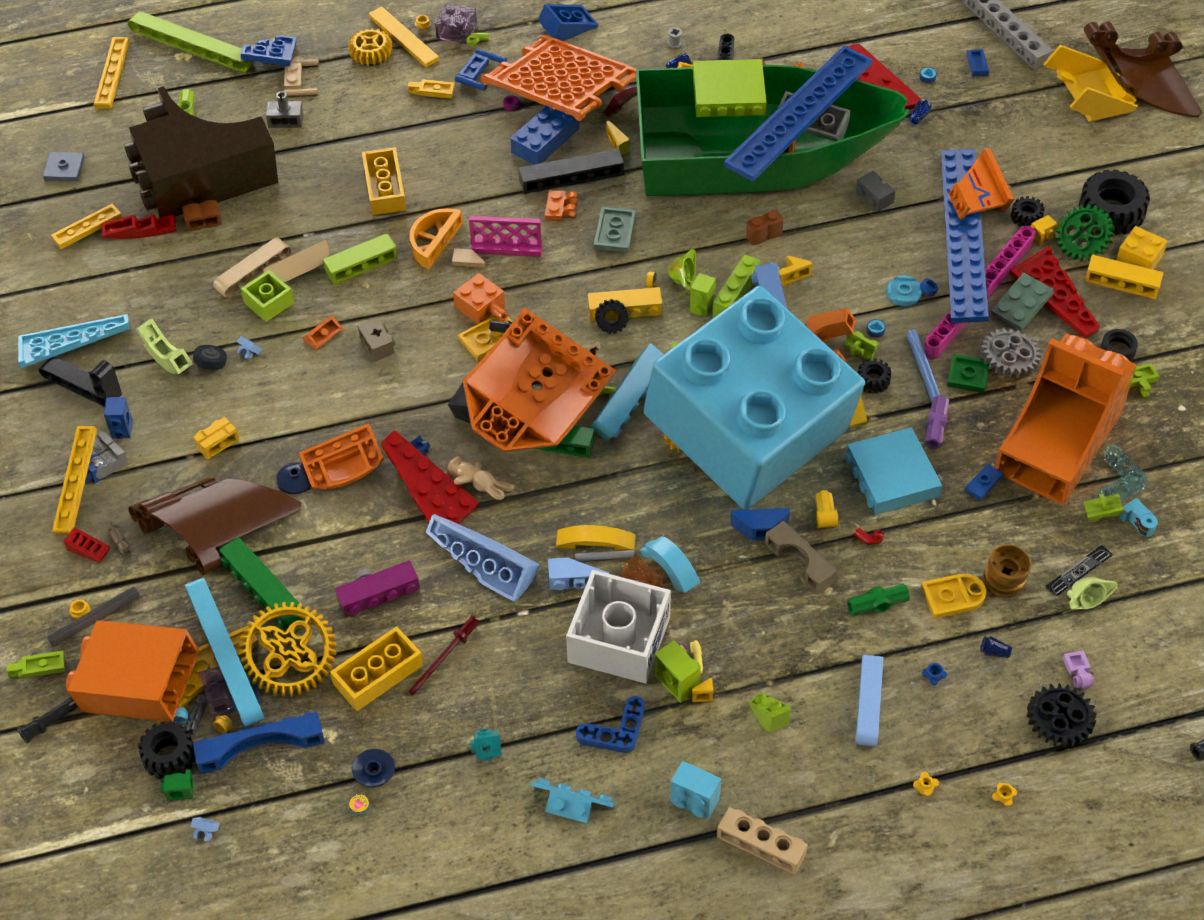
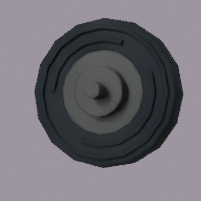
[193,345,227,370]

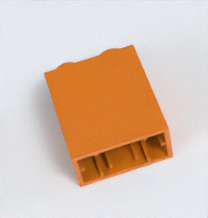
[66,620,200,722]

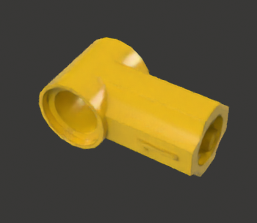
[815,490,838,528]

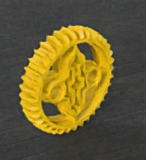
[239,602,336,697]

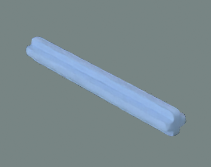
[907,329,940,402]

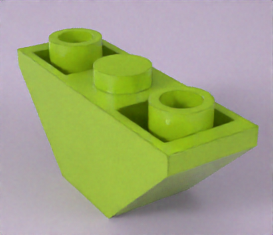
[748,693,791,733]

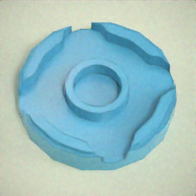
[886,275,923,306]

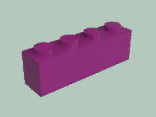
[335,560,420,617]

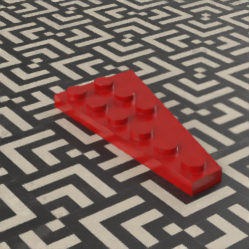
[381,430,479,525]

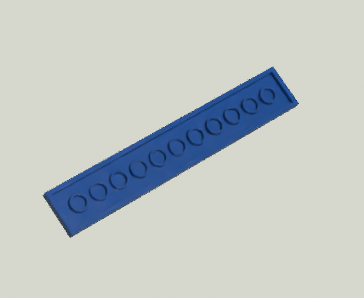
[724,46,873,182]

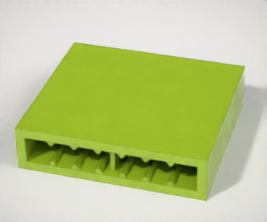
[693,59,766,117]

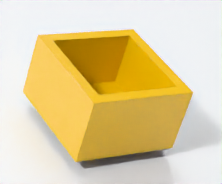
[1116,226,1168,269]

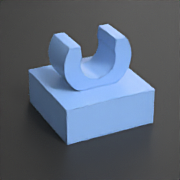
[237,336,262,360]
[191,817,220,841]

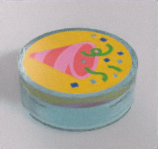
[348,794,371,816]

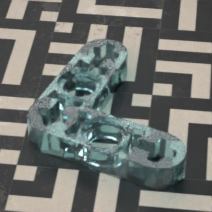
[1098,445,1148,501]

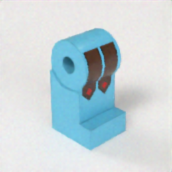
[1119,498,1158,537]

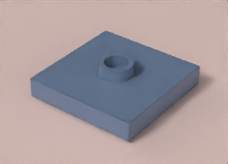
[43,152,85,181]

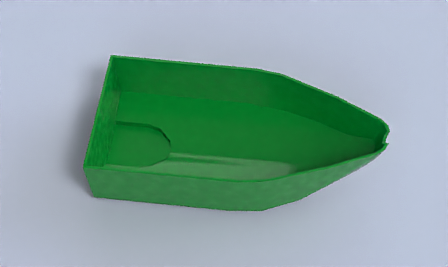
[636,65,909,196]

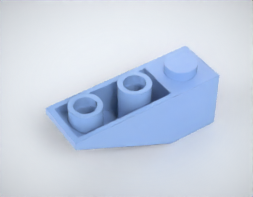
[548,558,609,590]

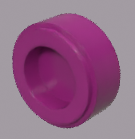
[503,95,520,111]

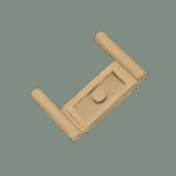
[284,59,319,97]

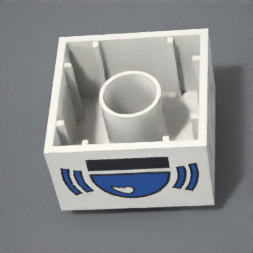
[566,570,671,684]

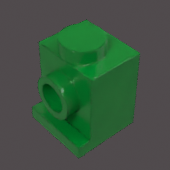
[160,770,194,801]

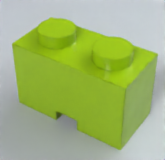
[690,273,716,317]

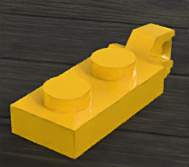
[408,79,455,99]

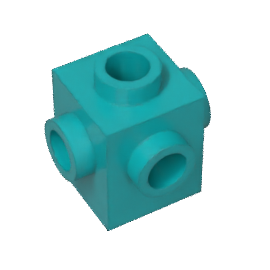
[470,728,502,761]

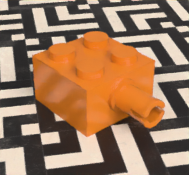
[453,273,508,324]

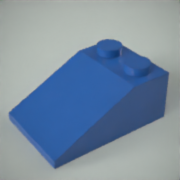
[538,4,599,40]

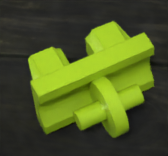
[843,331,879,360]
[1084,494,1124,522]

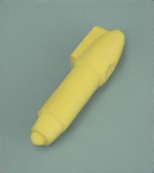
[690,640,703,674]

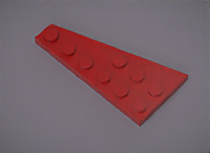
[846,43,925,111]
[1009,246,1100,339]

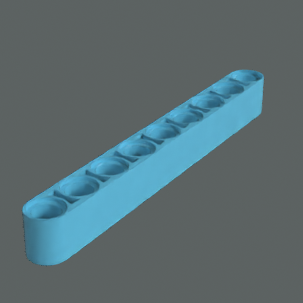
[184,577,264,727]

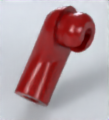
[854,528,884,545]

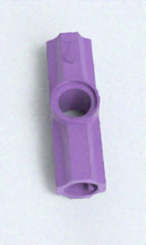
[925,395,949,449]

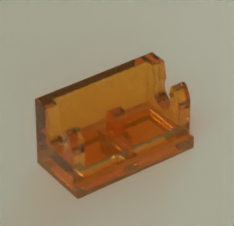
[620,554,663,588]

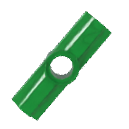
[847,583,910,616]

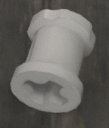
[668,27,682,49]

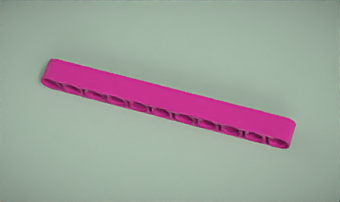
[924,226,1035,359]

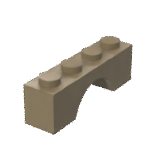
[765,521,837,595]

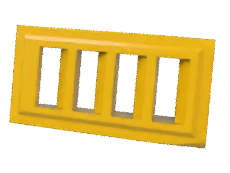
[606,121,630,156]

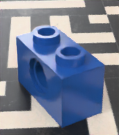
[104,397,133,439]

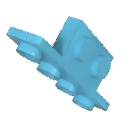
[530,778,616,823]

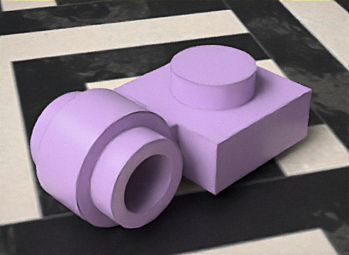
[1062,651,1094,690]

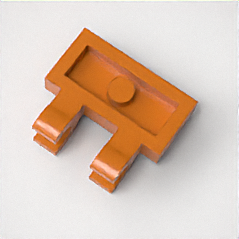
[545,190,578,221]

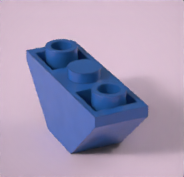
[730,508,790,540]

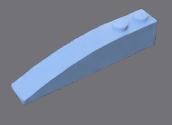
[426,514,540,602]

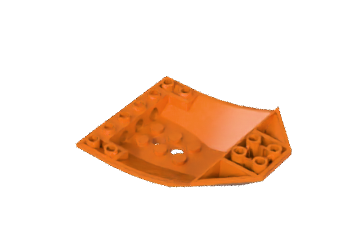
[463,308,617,452]

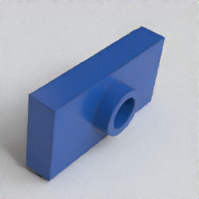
[965,464,1004,501]

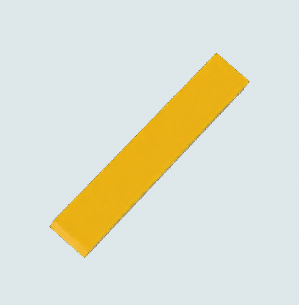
[369,6,439,68]
[94,37,130,109]
[52,426,97,535]

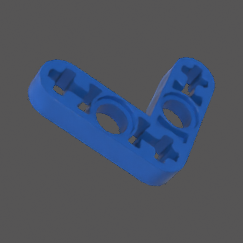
[576,696,645,753]

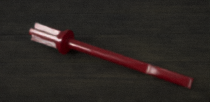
[409,615,480,696]

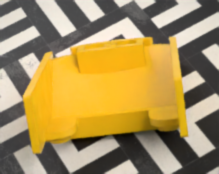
[1043,45,1138,122]

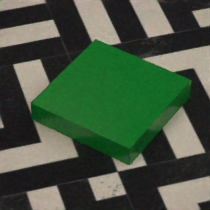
[947,354,990,393]

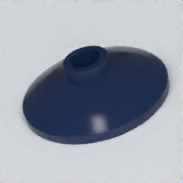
[276,462,311,494]
[352,749,395,788]

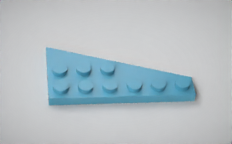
[18,314,130,369]

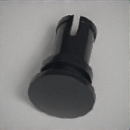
[489,319,513,333]

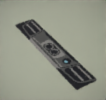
[1046,545,1113,596]

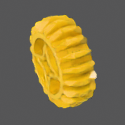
[348,28,392,66]

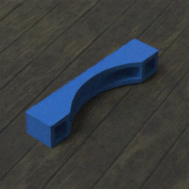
[193,712,325,775]

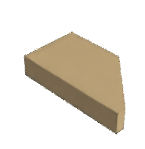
[452,248,485,268]

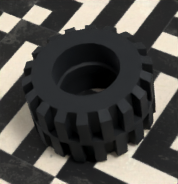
[138,721,195,779]

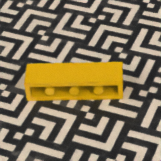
[1085,254,1164,299]
[588,287,662,322]

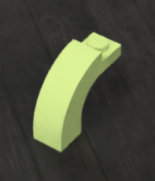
[136,319,193,374]

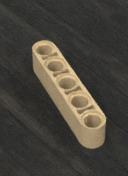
[213,238,292,299]

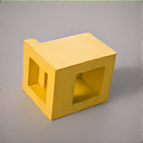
[1031,215,1059,246]

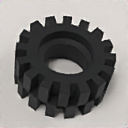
[1011,196,1045,227]
[595,299,629,334]
[858,358,892,394]

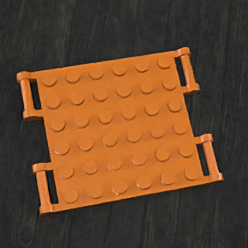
[481,35,637,121]

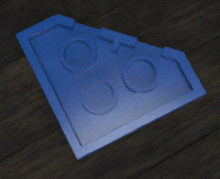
[241,35,297,67]

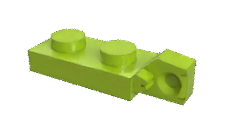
[6,651,66,679]

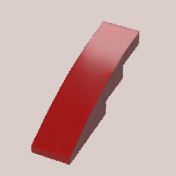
[102,214,177,239]

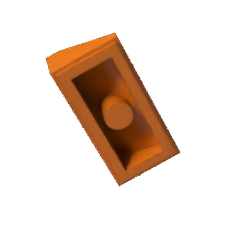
[303,315,343,350]

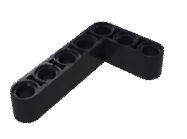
[38,356,122,407]

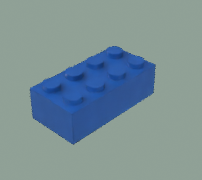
[510,106,580,165]

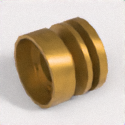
[982,544,1032,598]

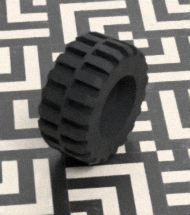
[1079,169,1150,235]

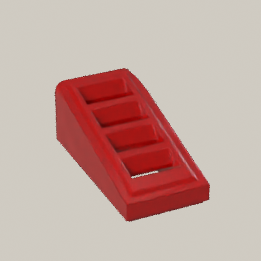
[64,528,110,563]

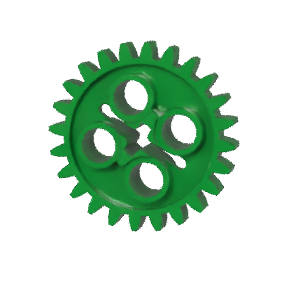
[1055,204,1115,262]

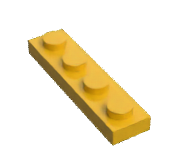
[51,203,122,249]

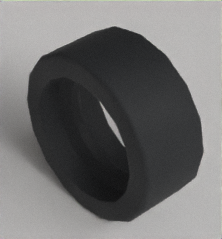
[1100,329,1138,361]

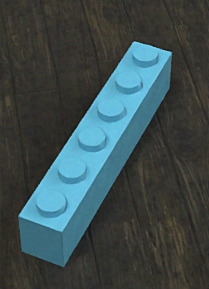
[589,343,664,441]

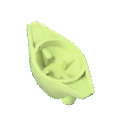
[1067,577,1118,610]

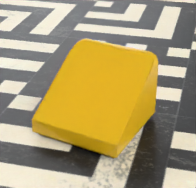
[692,678,713,702]

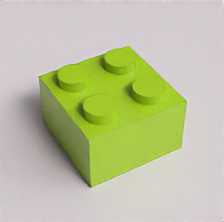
[241,270,294,322]
[654,640,701,703]

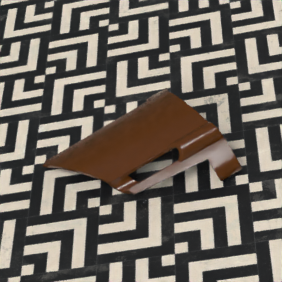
[1083,22,1202,118]
[128,478,301,575]

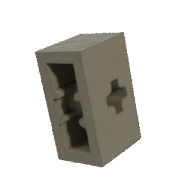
[357,317,395,361]

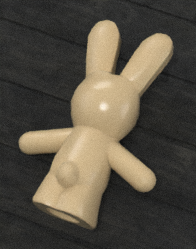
[447,456,514,500]

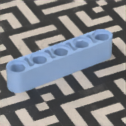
[855,654,883,747]

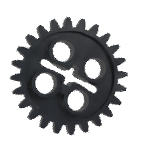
[1026,683,1097,747]

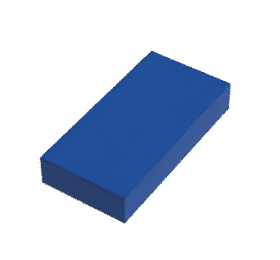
[966,49,989,77]

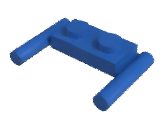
[455,48,507,91]

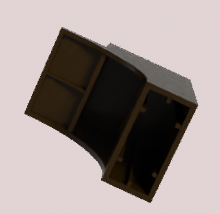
[124,86,279,218]

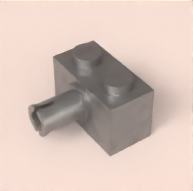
[266,91,303,128]

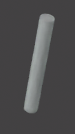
[575,550,634,561]

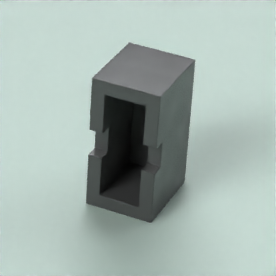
[856,171,895,212]

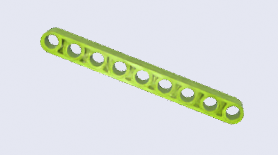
[127,11,255,73]

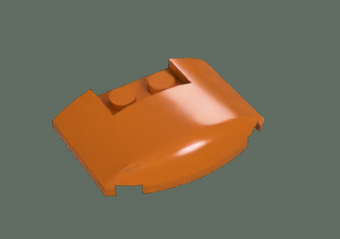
[299,423,384,489]

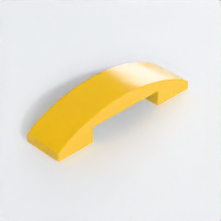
[556,525,636,551]

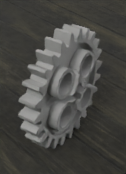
[980,328,1041,378]

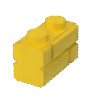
[193,417,239,460]

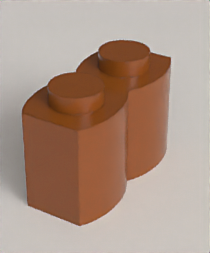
[182,200,222,231]
[746,210,784,245]

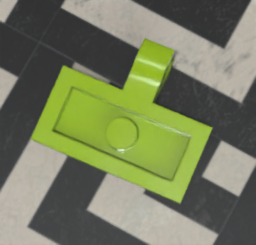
[1130,363,1159,398]

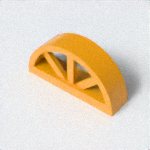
[410,208,463,269]

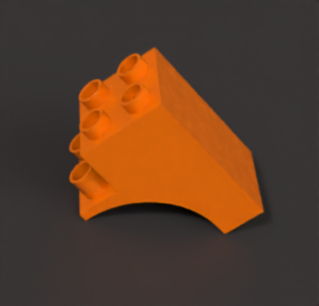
[995,333,1137,505]

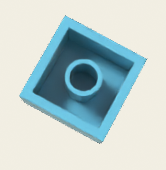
[670,761,721,820]

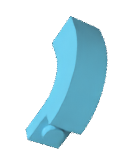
[640,536,700,593]

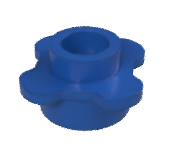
[922,663,947,685]

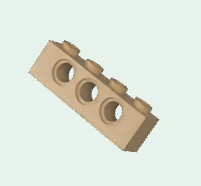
[717,807,808,875]

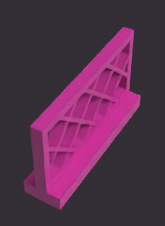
[469,216,543,257]

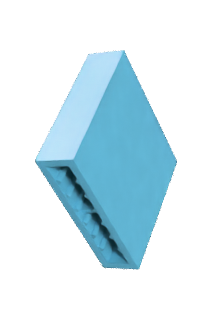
[845,427,942,515]

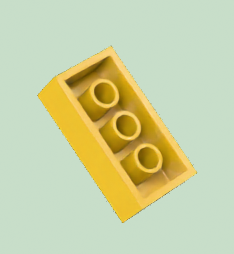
[362,147,406,215]
[330,626,424,711]

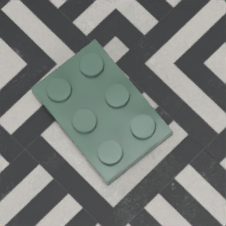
[593,206,636,253]
[991,272,1054,331]

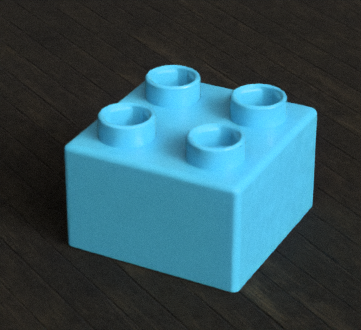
[643,286,865,510]

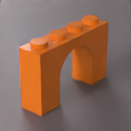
[806,308,856,362]

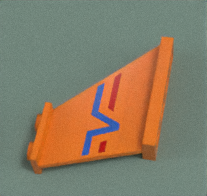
[948,148,1015,220]

